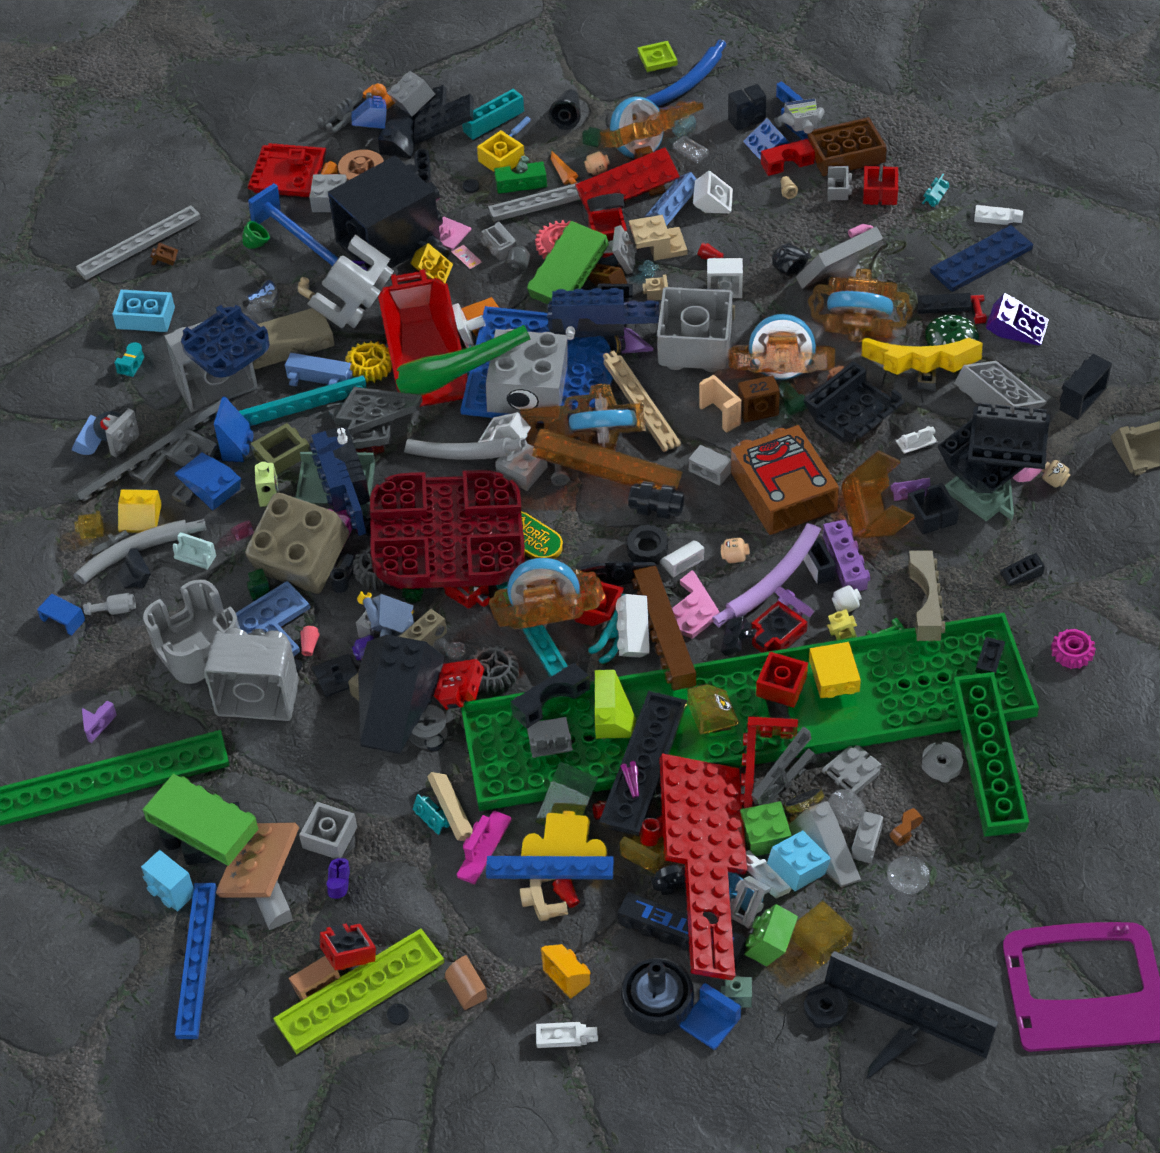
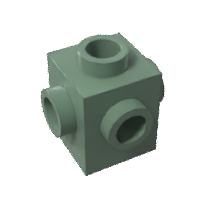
[721,976,752,1008]

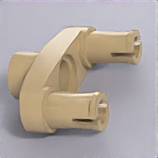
[519,879,568,922]

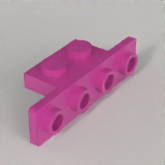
[457,811,511,884]

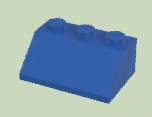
[351,96,387,129]

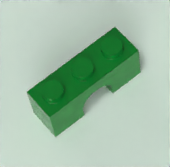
[494,161,547,194]

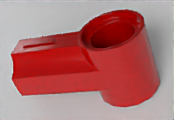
[640,815,663,846]

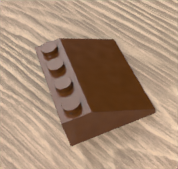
[807,117,887,176]

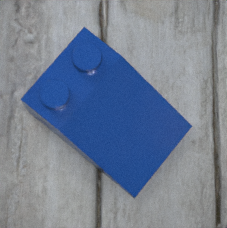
[214,397,253,462]
[175,452,241,511]

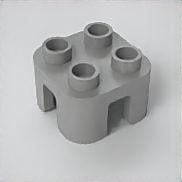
[307,235,394,328]
[143,580,240,684]

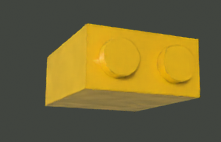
[809,642,861,698]

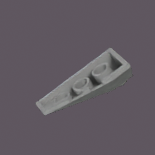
[789,801,861,888]

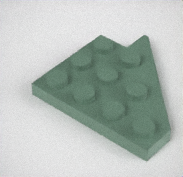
[945,476,1014,521]

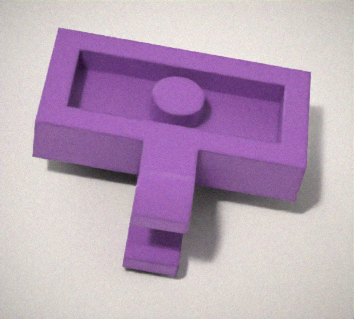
[775,586,814,617]

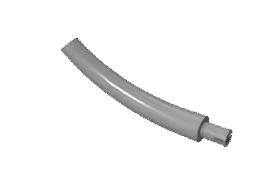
[404,437,527,460]
[73,519,207,584]

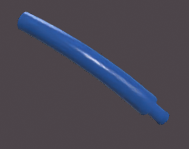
[645,39,726,107]

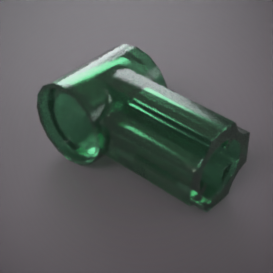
[778,381,807,416]

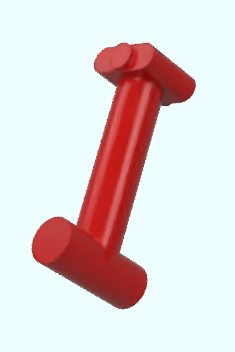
[971,295,987,324]

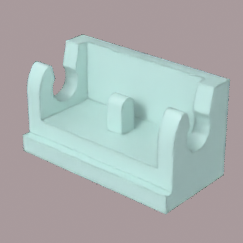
[173,532,216,569]

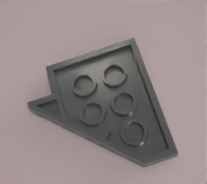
[335,387,423,435]

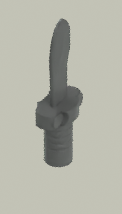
[92,530,129,556]

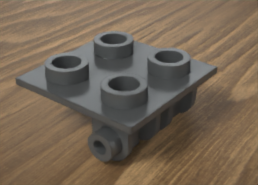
[527,717,573,758]

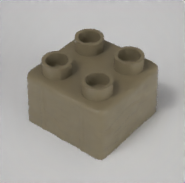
[245,493,350,594]

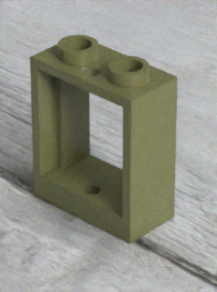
[251,423,309,475]

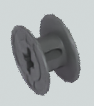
[409,705,448,749]

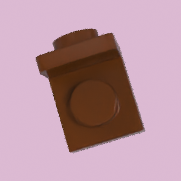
[150,243,178,266]

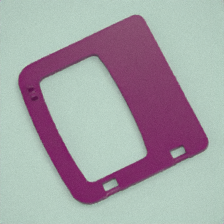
[1003,922,1160,1052]

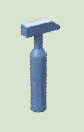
[509,116,531,137]

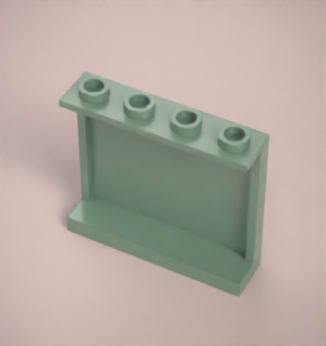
[294,452,375,516]

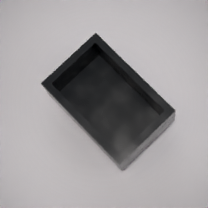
[1059,354,1112,420]

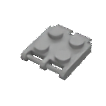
[821,745,882,797]

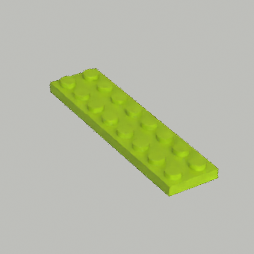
[273,928,445,1055]

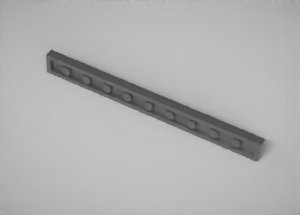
[72,398,222,501]

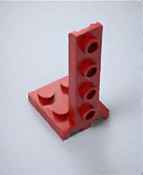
[740,717,798,809]

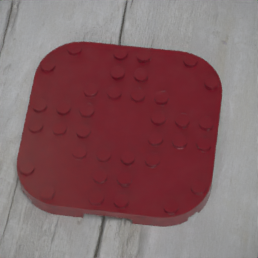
[370,470,525,589]

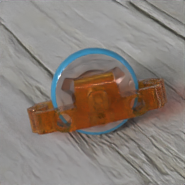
[808,269,913,342]
[729,314,835,380]
[489,558,605,629]

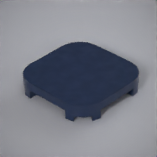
[181,305,270,378]

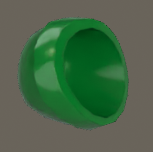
[242,221,270,249]

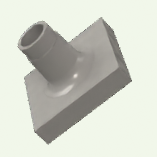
[796,226,883,293]

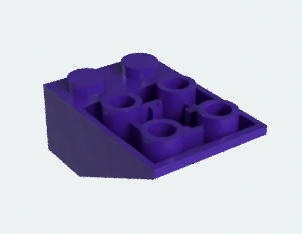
[986,293,1049,345]

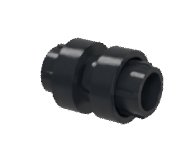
[628,481,685,519]

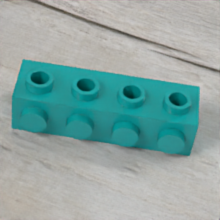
[462,88,524,140]

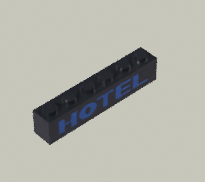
[618,892,747,969]

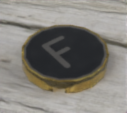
[784,788,825,814]

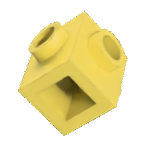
[827,609,857,640]

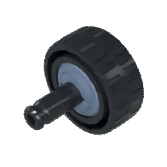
[621,958,694,1035]

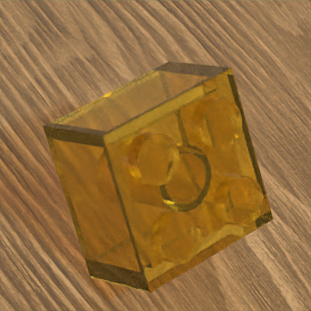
[791,900,853,966]

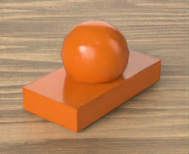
[362,83,395,109]

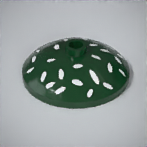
[925,315,979,346]

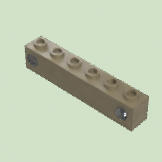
[348,609,447,701]

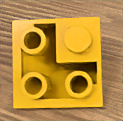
[411,243,453,283]

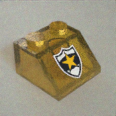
[688,684,739,735]

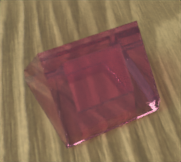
[230,520,254,541]

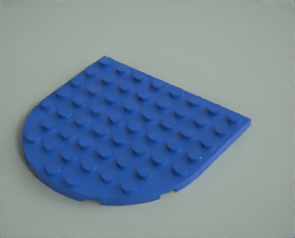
[461,306,614,423]

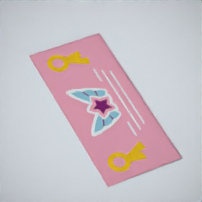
[451,245,482,269]

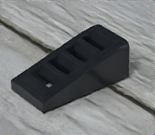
[1000,553,1045,586]

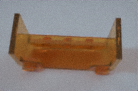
[842,450,915,539]

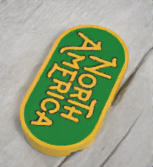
[521,511,563,559]

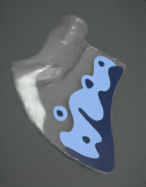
[246,280,278,313]

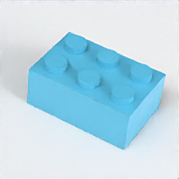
[112,290,175,332]

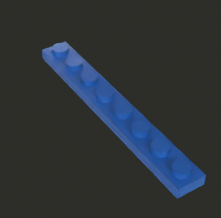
[175,883,217,1039]

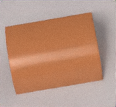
[445,955,487,1010]
[289,956,340,1001]

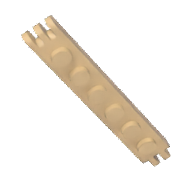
[603,351,681,451]

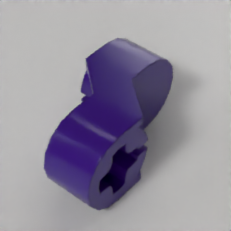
[327,858,350,899]

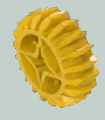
[345,341,392,384]

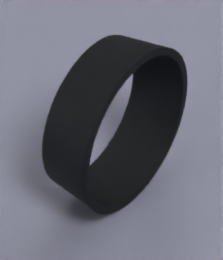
[587,193,624,212]

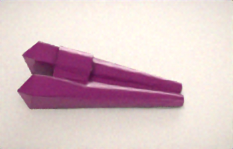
[621,761,639,798]

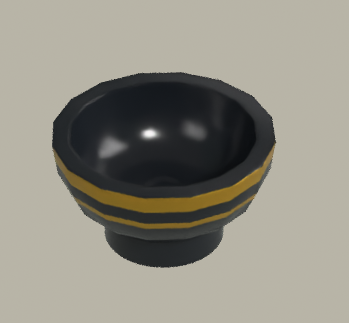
[604,335,626,356]

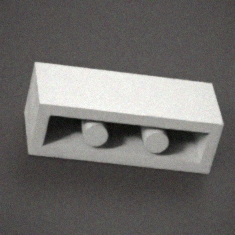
[616,594,649,658]

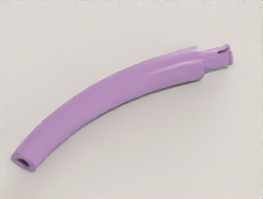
[712,523,821,627]

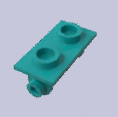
[922,174,949,206]
[413,794,450,835]

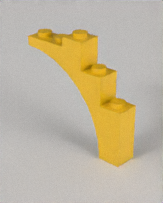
[861,338,983,375]

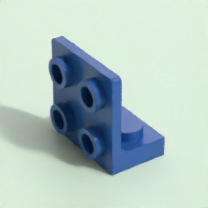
[743,119,790,160]
[680,983,741,1050]

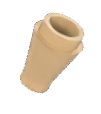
[780,176,798,199]

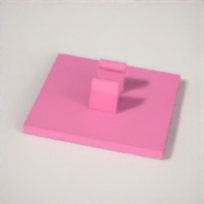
[439,217,472,250]

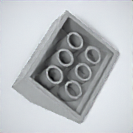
[955,361,1047,414]

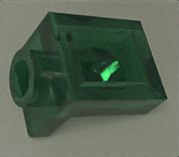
[582,127,605,148]

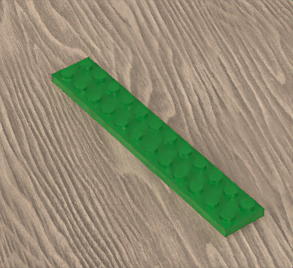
[0,730,230,826]

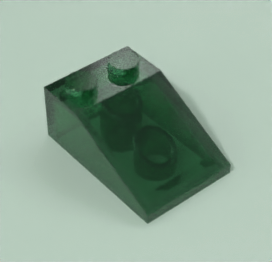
[535,762,598,827]

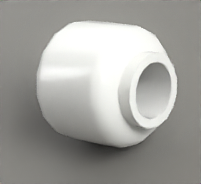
[831,585,862,613]

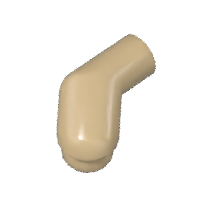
[298,277,315,300]

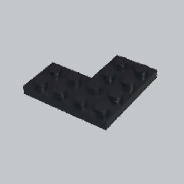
[414,85,474,144]

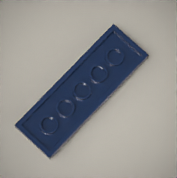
[930,225,1033,292]

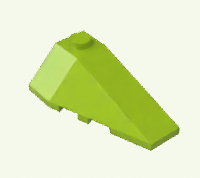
[595,670,636,739]

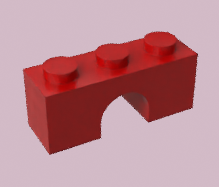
[761,139,815,176]

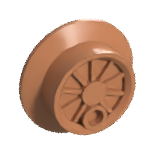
[338,150,384,181]

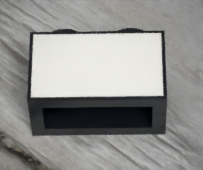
[803,537,836,585]

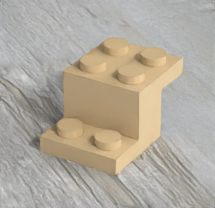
[629,215,687,261]

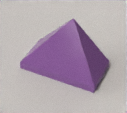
[620,327,654,354]

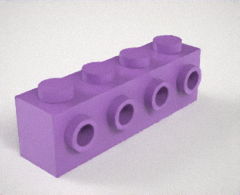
[823,520,870,591]

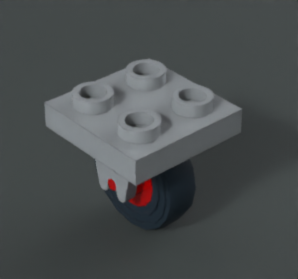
[598,225,637,274]
[93,408,140,458]

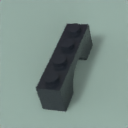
[510,663,590,728]

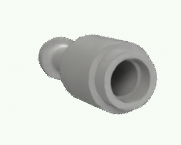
[83,593,136,616]

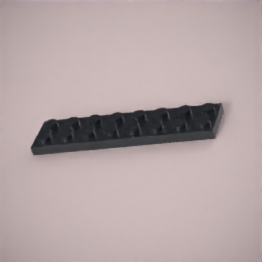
[599,691,687,836]
[824,951,999,1059]

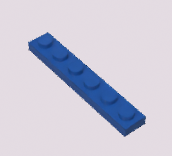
[486,856,614,879]

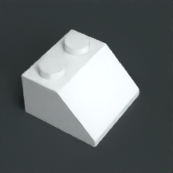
[693,171,733,214]

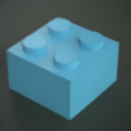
[767,830,831,891]
[141,850,194,912]

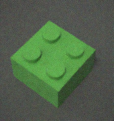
[740,801,792,856]
[745,904,798,967]

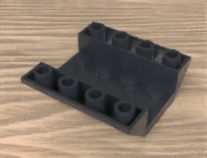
[938,406,1025,494]

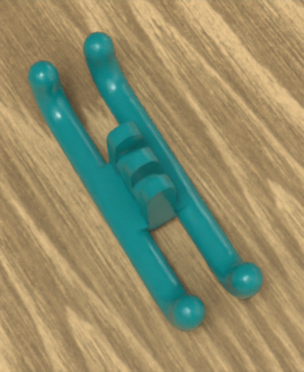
[588,594,625,664]

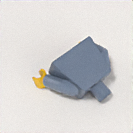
[357,591,414,637]

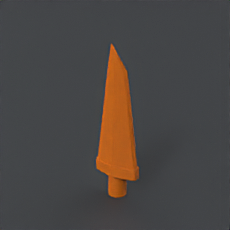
[551,151,578,185]

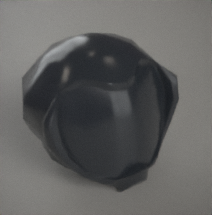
[772,243,812,275]

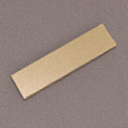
[427,772,472,841]

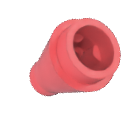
[300,626,320,656]

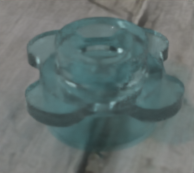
[638,260,659,277]

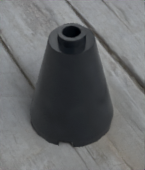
[549,89,581,130]

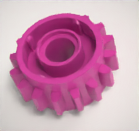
[1051,629,1096,669]

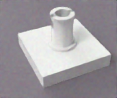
[452,303,485,348]

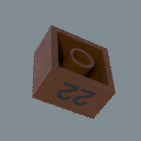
[738,375,780,423]

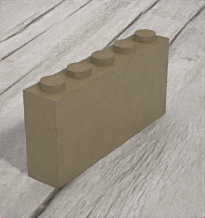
[253,308,335,370]

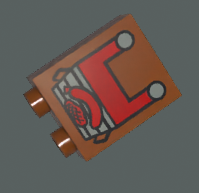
[731,425,839,535]

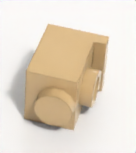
[643,275,668,300]

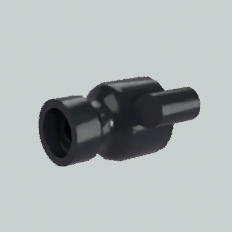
[418,235,450,259]

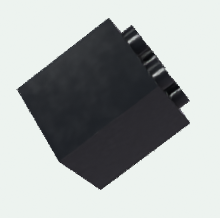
[328,156,443,271]

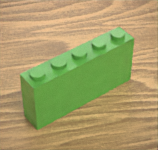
[527,221,609,304]
[143,774,258,866]

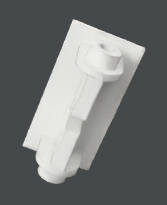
[896,426,937,454]

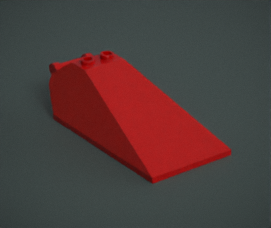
[378,269,468,407]

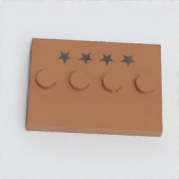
[215,823,299,898]

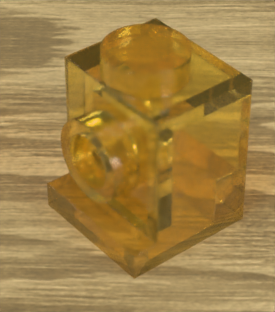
[74,510,104,539]

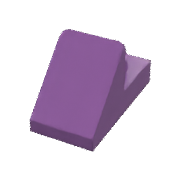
[82,701,117,743]

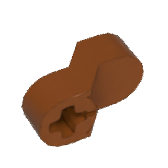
[889,808,923,846]

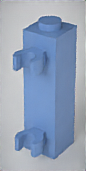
[285,353,353,386]

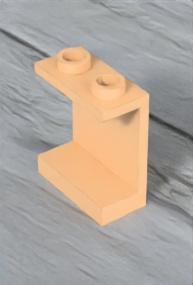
[699,375,741,433]

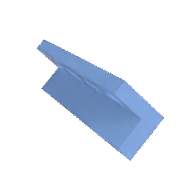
[645,172,696,226]

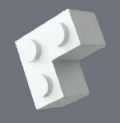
[478,412,531,459]

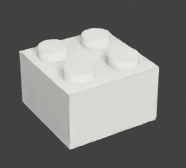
[707,258,743,298]

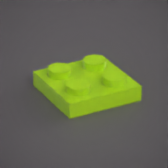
[638,41,678,72]

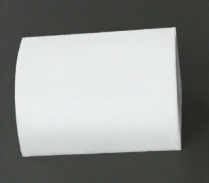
[660,541,704,577]

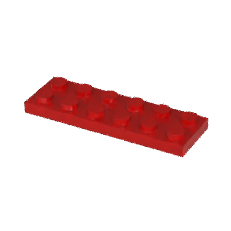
[575,147,680,213]

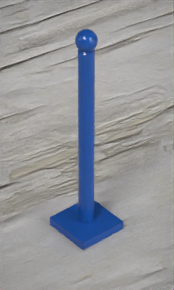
[248,183,338,266]

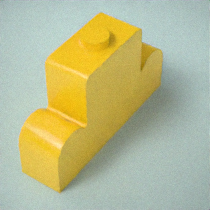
[521,811,607,856]

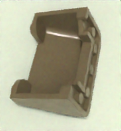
[1110,421,1160,476]

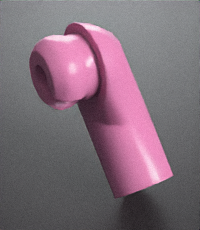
[848,224,874,238]

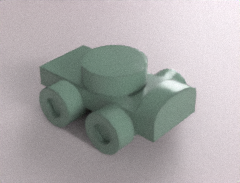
[514,156,529,174]

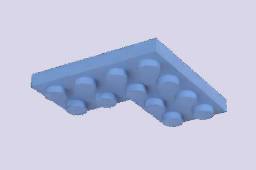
[236,581,310,656]

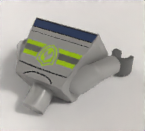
[774,98,824,133]

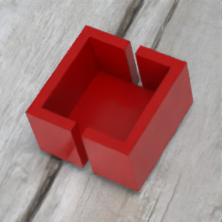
[863,166,898,205]
[588,207,627,241]

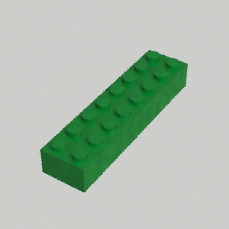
[951,672,1029,837]

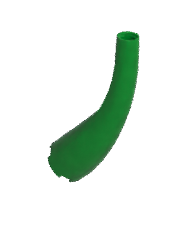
[396,325,531,396]

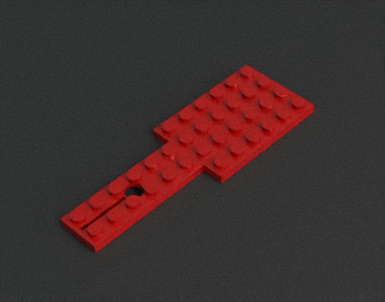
[659,753,747,980]

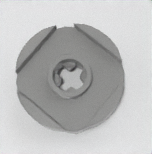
[922,742,963,783]

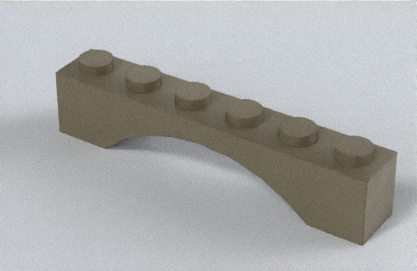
[908,551,945,641]

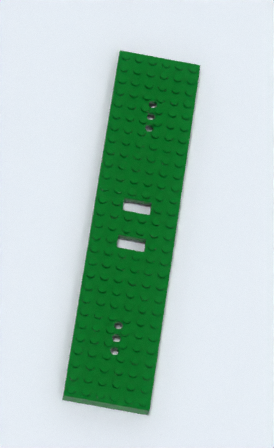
[461,613,1039,811]

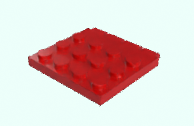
[248,143,327,197]

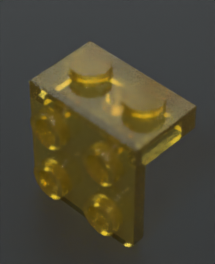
[620,833,666,874]

